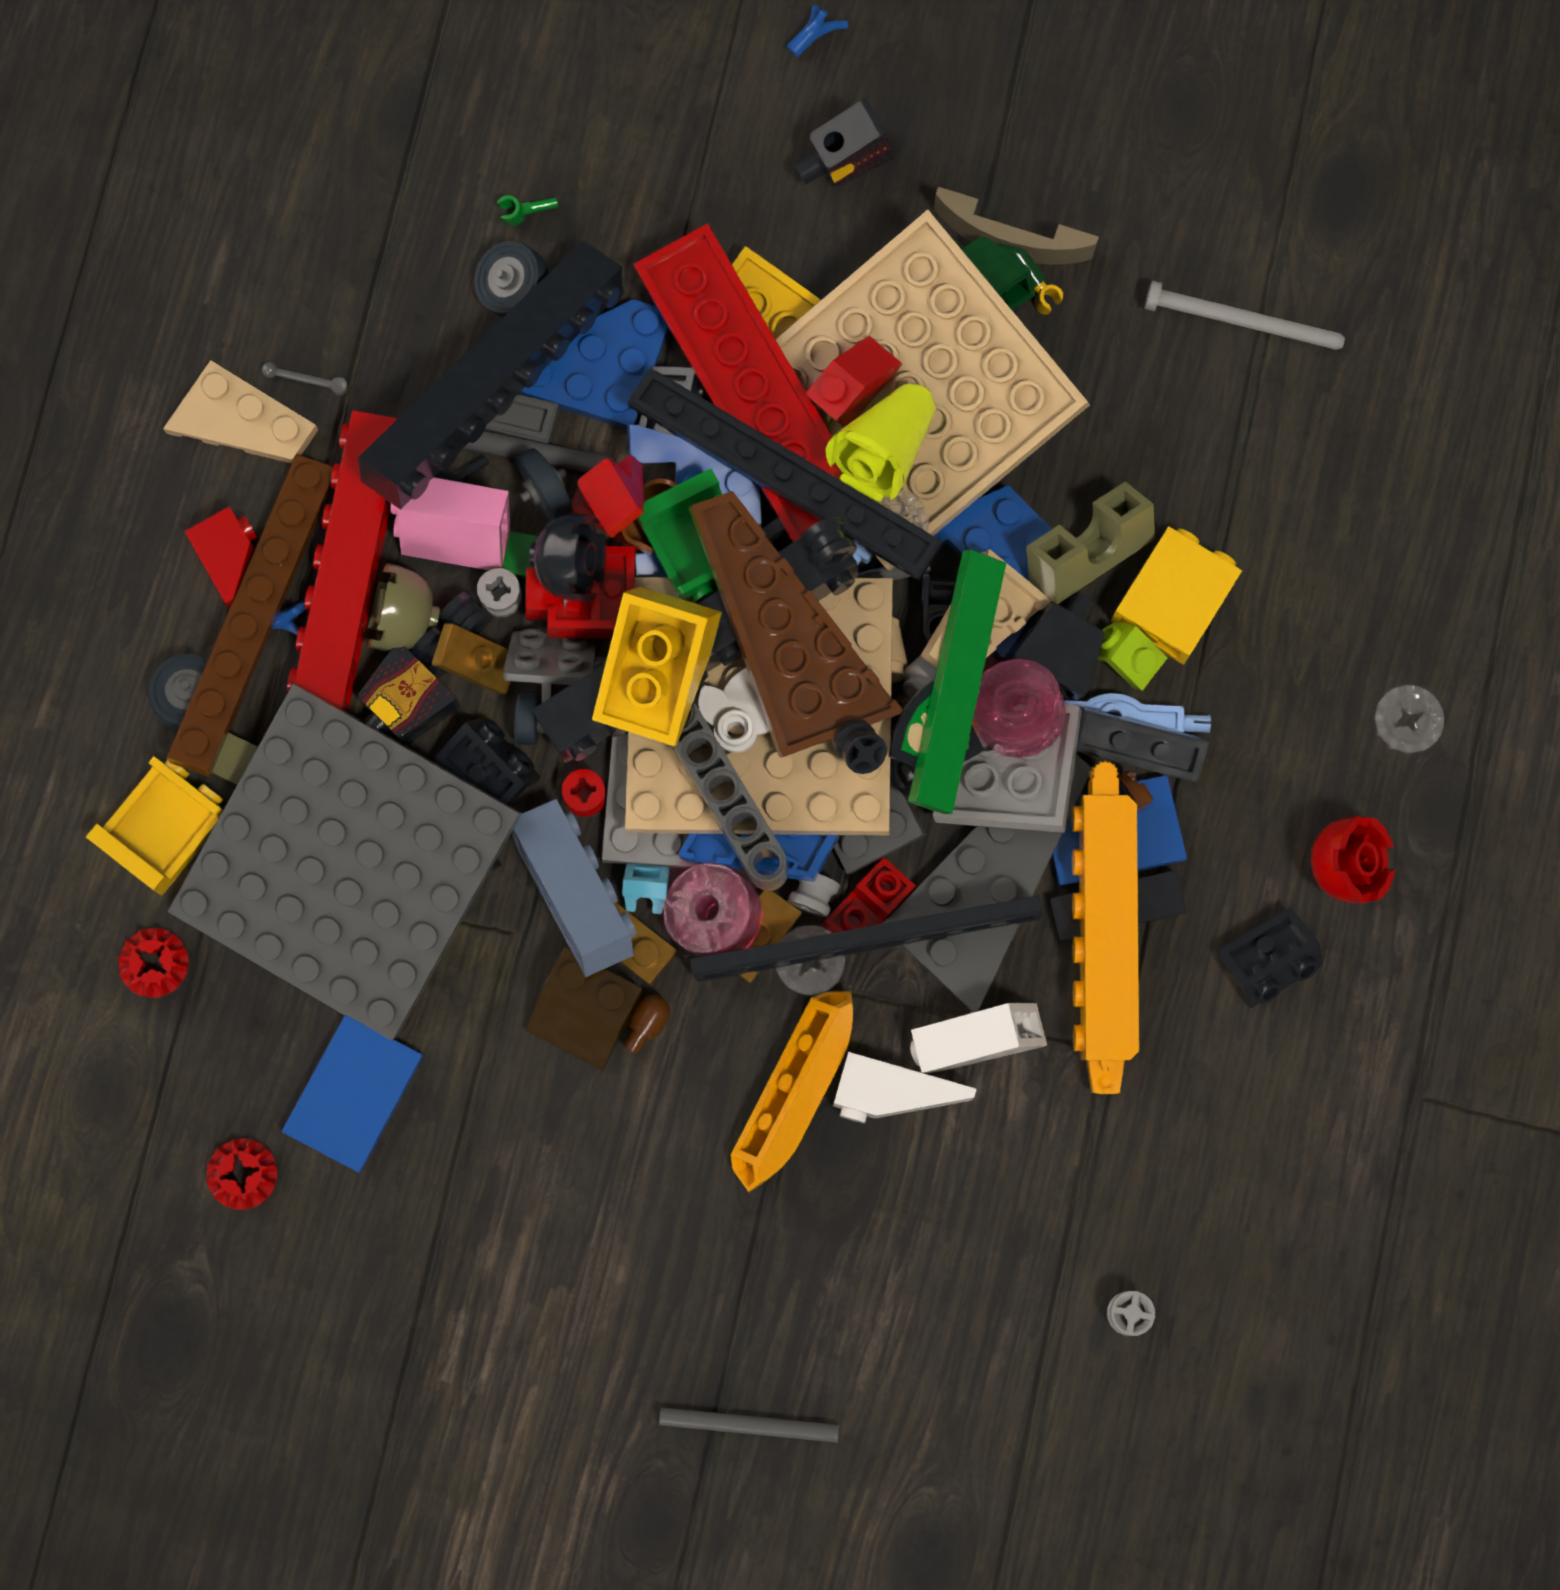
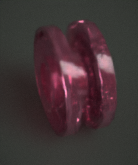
[973,659,1067,758]
[663,863,763,957]

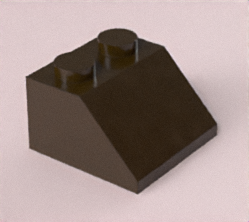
[525,947,644,1071]

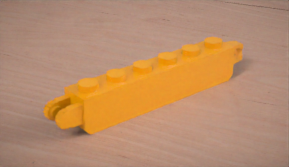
[1071,760,1139,1094]

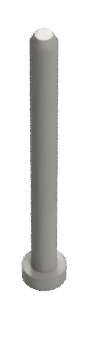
[1144,280,1345,350]

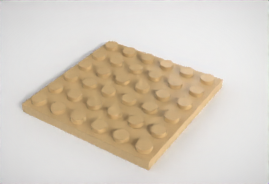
[776,210,1090,571]
[625,577,893,835]

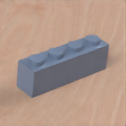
[511,799,636,977]

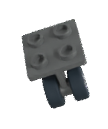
[503,629,598,745]

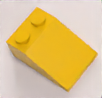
[592,586,722,746]

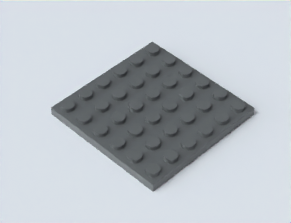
[168,684,522,1041]

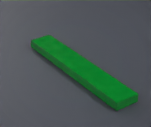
[908,549,1006,814]

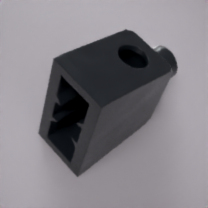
[1001,592,1104,701]

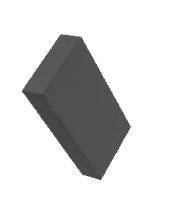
[485,394,559,444]

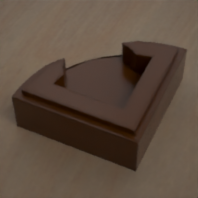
[1117,770,1153,814]

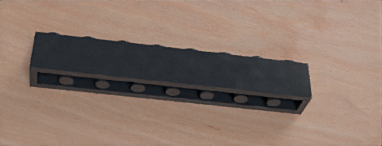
[358,240,623,510]
[532,537,858,763]

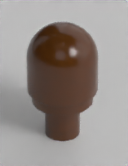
[623,994,670,1054]

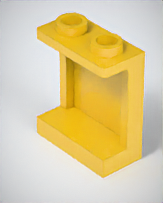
[1111,526,1242,665]
[86,756,223,896]

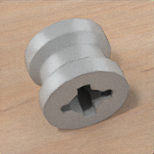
[477,568,522,618]
[787,874,840,918]
[1107,1291,1155,1336]

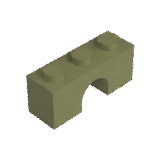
[1026,482,1155,604]

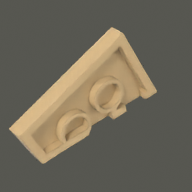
[163,360,318,463]
[921,550,1052,669]

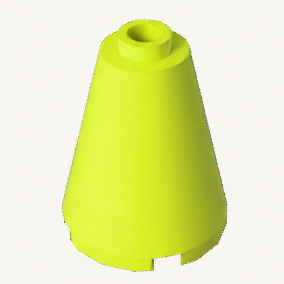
[825,384,936,502]

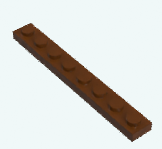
[167,454,333,777]

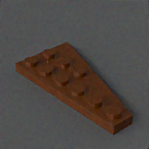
[689,491,903,758]

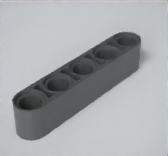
[671,701,789,891]

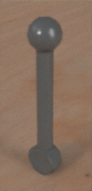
[261,362,348,395]

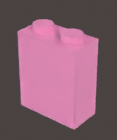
[391,477,510,570]

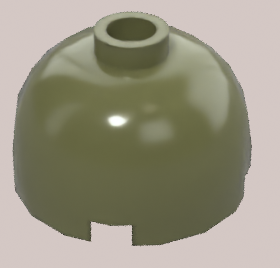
[367,563,440,652]

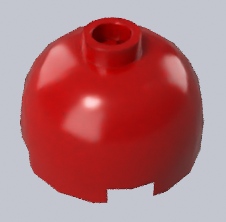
[1311,816,1395,904]

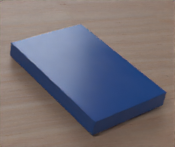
[1052,775,1187,887]
[282,1015,424,1173]

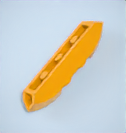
[731,991,853,1192]

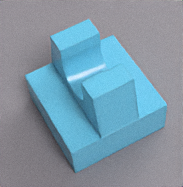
[622,863,670,914]

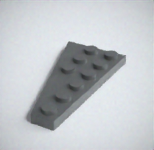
[882,754,1092,1013]

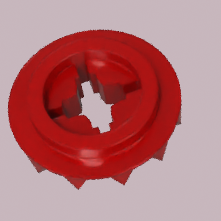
[117,928,189,998]
[206,1139,278,1210]

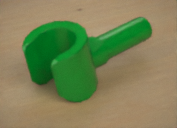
[497,195,558,226]

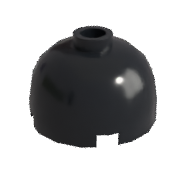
[529,514,607,603]

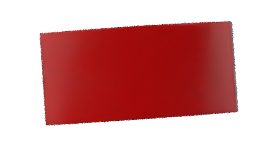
[822,857,916,955]

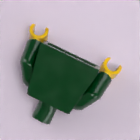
[953,237,1063,315]

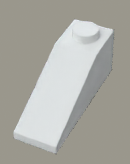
[833,1052,976,1123]

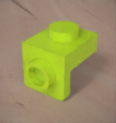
[1097,621,1168,691]

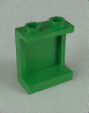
[637,468,722,604]

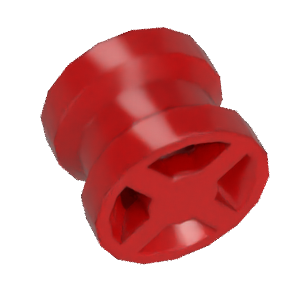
[562,769,607,817]

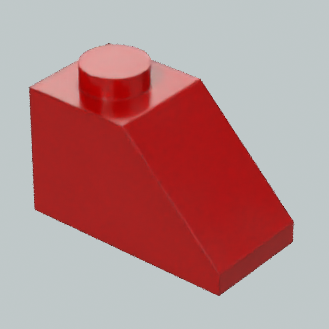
[805,336,903,427]
[184,506,257,609]

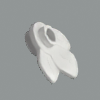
[698,668,770,753]

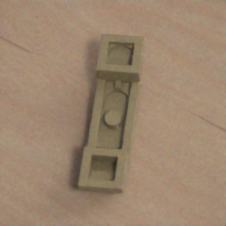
[934,187,1099,265]

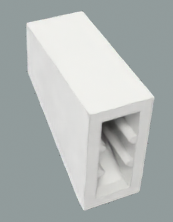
[910,1003,1047,1073]

